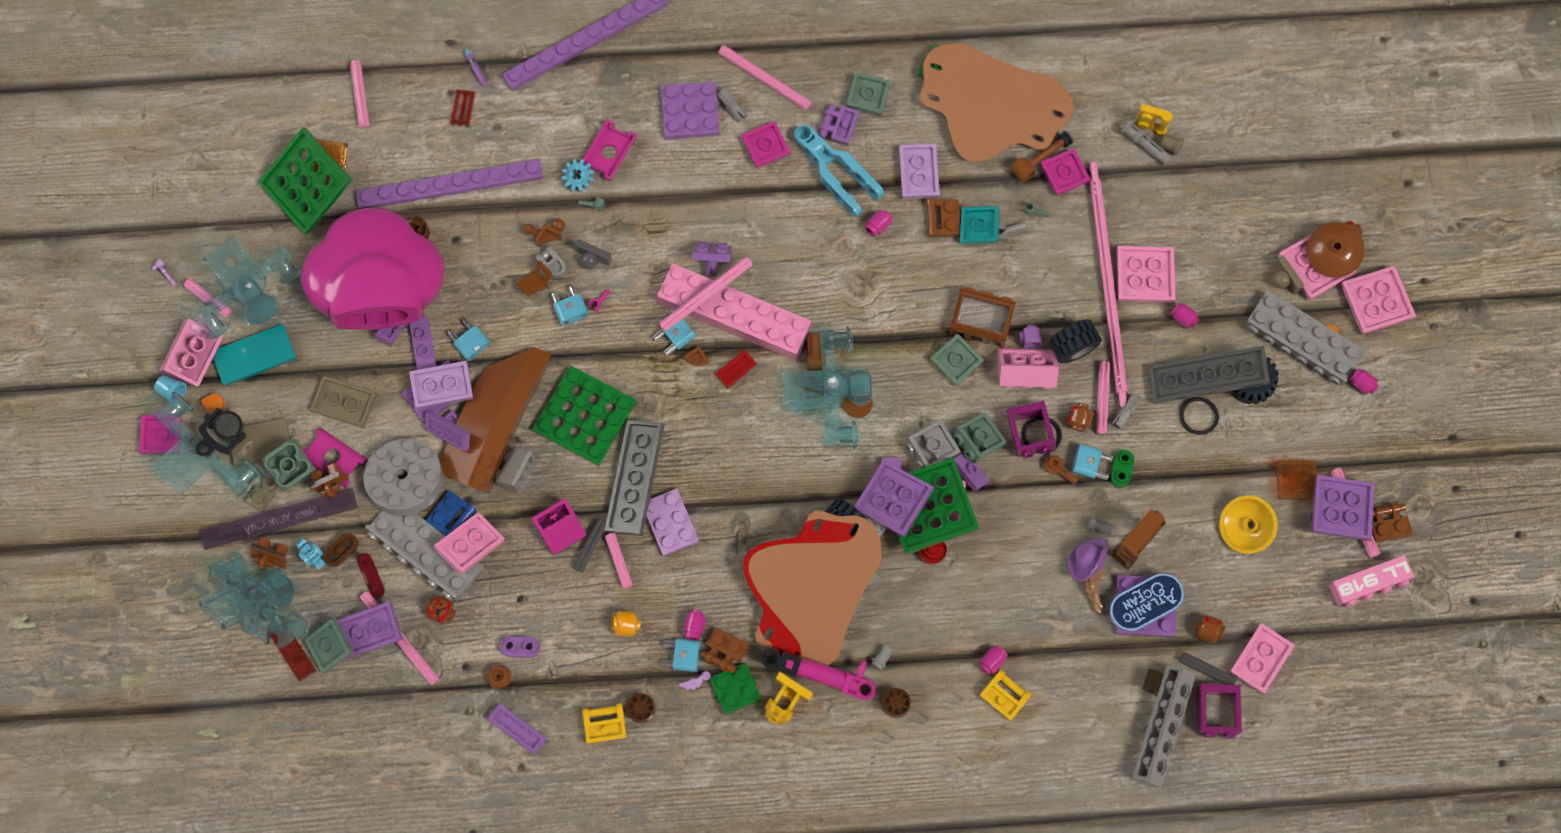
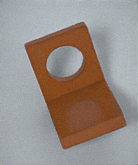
[516,261,553,297]

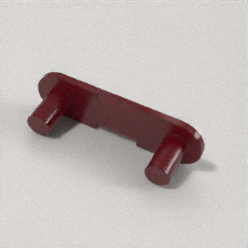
[357,553,385,598]

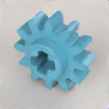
[562,159,595,192]
[296,538,326,570]

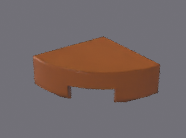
[683,346,710,366]

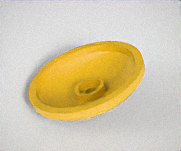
[1219,495,1278,554]

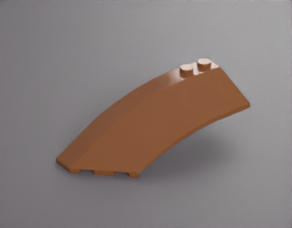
[440,347,552,494]

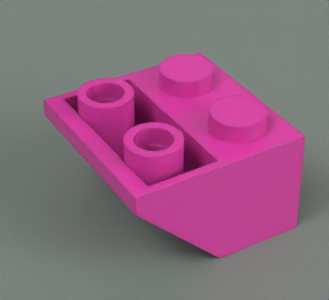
[532,498,587,556]

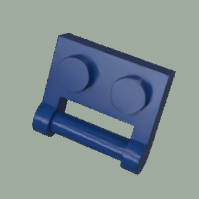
[426,490,477,536]

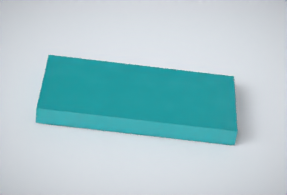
[213,324,297,387]

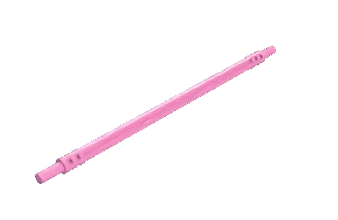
[1089,162,1128,410]

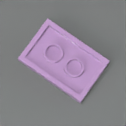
[899,143,940,199]
[409,361,474,410]
[646,489,699,557]

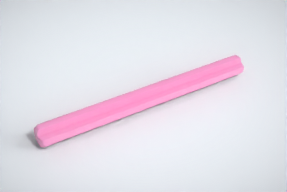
[719,45,812,110]
[659,257,752,332]
[360,591,439,685]

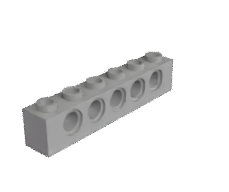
[1132,665,1196,789]

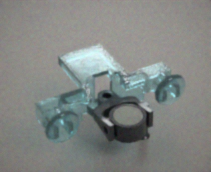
[151,392,264,497]

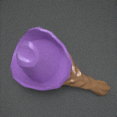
[1068,538,1108,613]

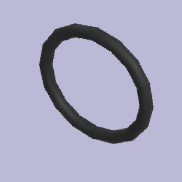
[1180,397,1219,435]
[1023,416,1062,454]

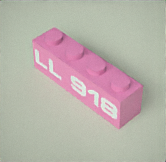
[1329,555,1415,608]

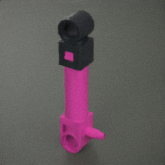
[761,646,876,700]

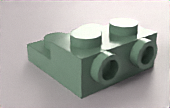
[952,412,1007,464]

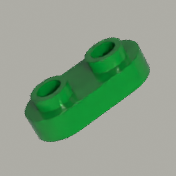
[1111,450,1134,488]

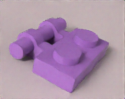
[819,103,859,146]

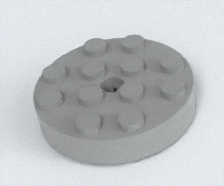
[363,439,444,516]

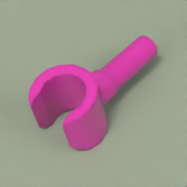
[588,289,611,311]

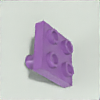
[692,241,732,276]

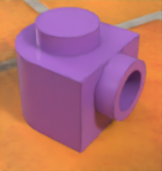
[1018,325,1043,349]

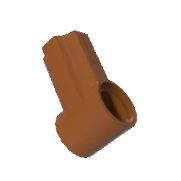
[806,333,826,371]

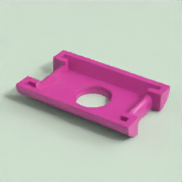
[583,119,638,181]
[302,428,368,489]

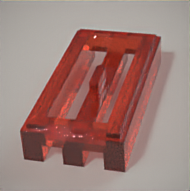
[450,89,476,127]

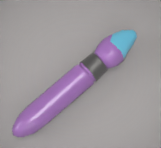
[465,49,487,87]

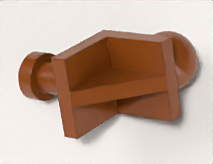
[524,219,565,247]

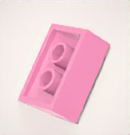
[159,318,223,387]
[998,348,1059,389]

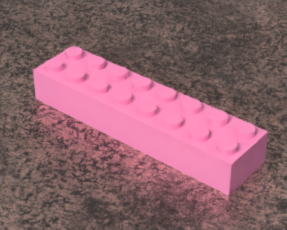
[657,263,812,361]

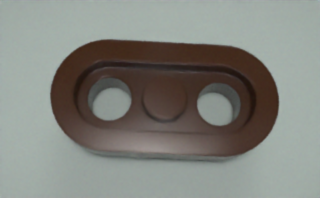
[323,533,359,567]

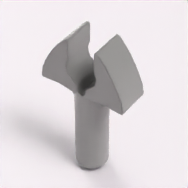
[998,221,1027,242]

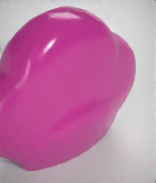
[301,208,445,330]

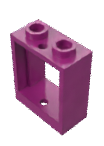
[1007,401,1056,458]
[1197,684,1242,739]

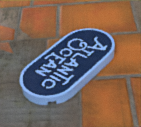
[1110,574,1184,632]

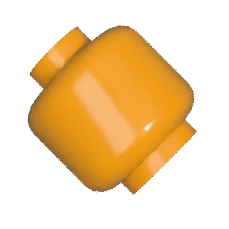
[611,611,641,637]

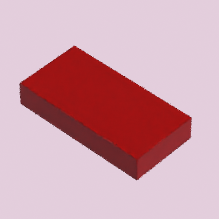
[716,350,757,389]

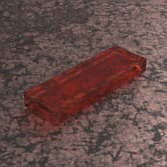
[268,622,317,682]

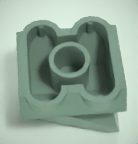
[261,438,316,492]

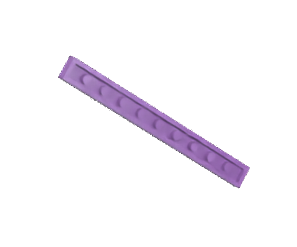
[502,0,669,91]
[356,159,544,209]

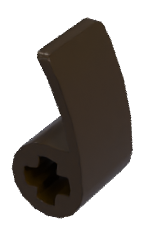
[1142,669,1164,696]

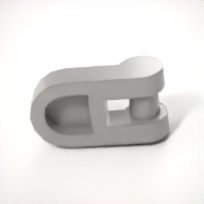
[534,246,566,279]

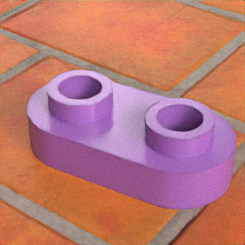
[500,636,540,658]

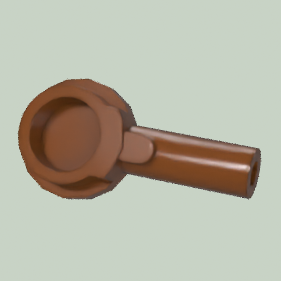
[1044,455,1079,485]

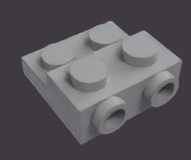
[906,420,961,469]

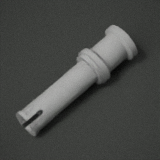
[1121,120,1172,165]

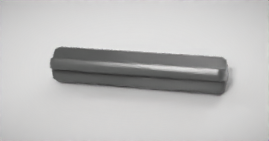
[574,518,606,573]
[1180,653,1237,685]

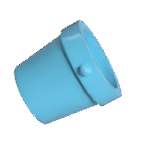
[154,375,187,405]

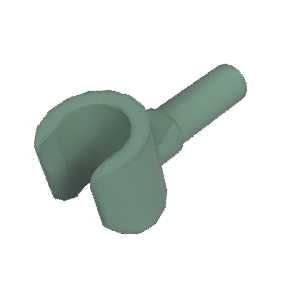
[578,197,606,212]
[1024,202,1050,217]

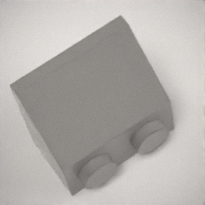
[495,447,536,496]

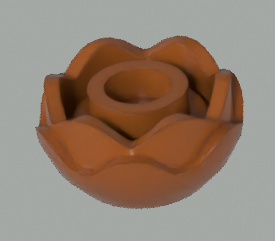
[486,664,511,689]

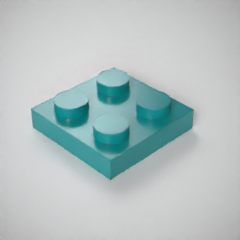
[960,206,1000,245]

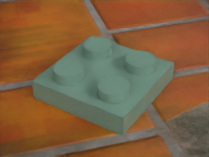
[846,72,891,116]
[930,334,984,387]
[304,618,355,674]

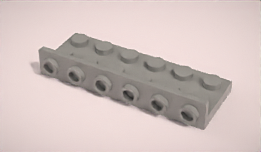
[1245,290,1365,386]
[365,511,485,601]

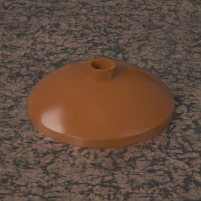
[1307,222,1365,278]

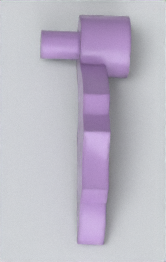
[152,259,176,286]
[679,671,711,690]

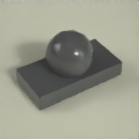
[574,239,612,270]

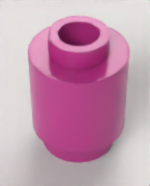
[865,210,892,237]
[1171,302,1200,329]
[1349,368,1379,395]
[683,610,706,640]
[979,645,1008,675]

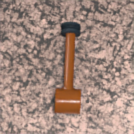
[1010,131,1073,183]

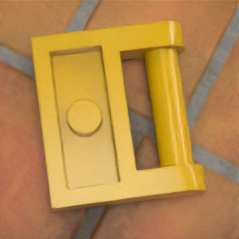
[1134,104,1173,136]
[979,669,1032,721]
[582,703,627,744]

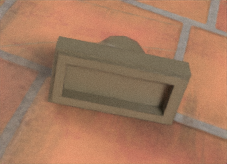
[1272,255,1304,295]

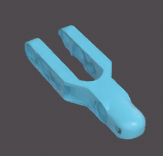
[794,125,885,217]

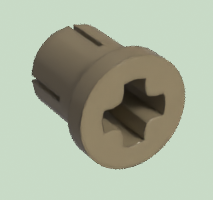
[1160,133,1184,155]

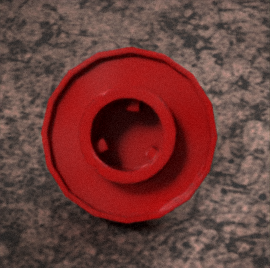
[918,542,947,565]

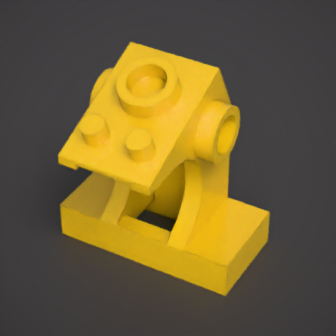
[764,672,813,727]

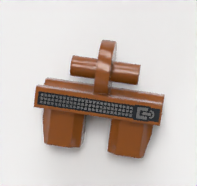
[308,463,349,498]
[250,537,288,571]

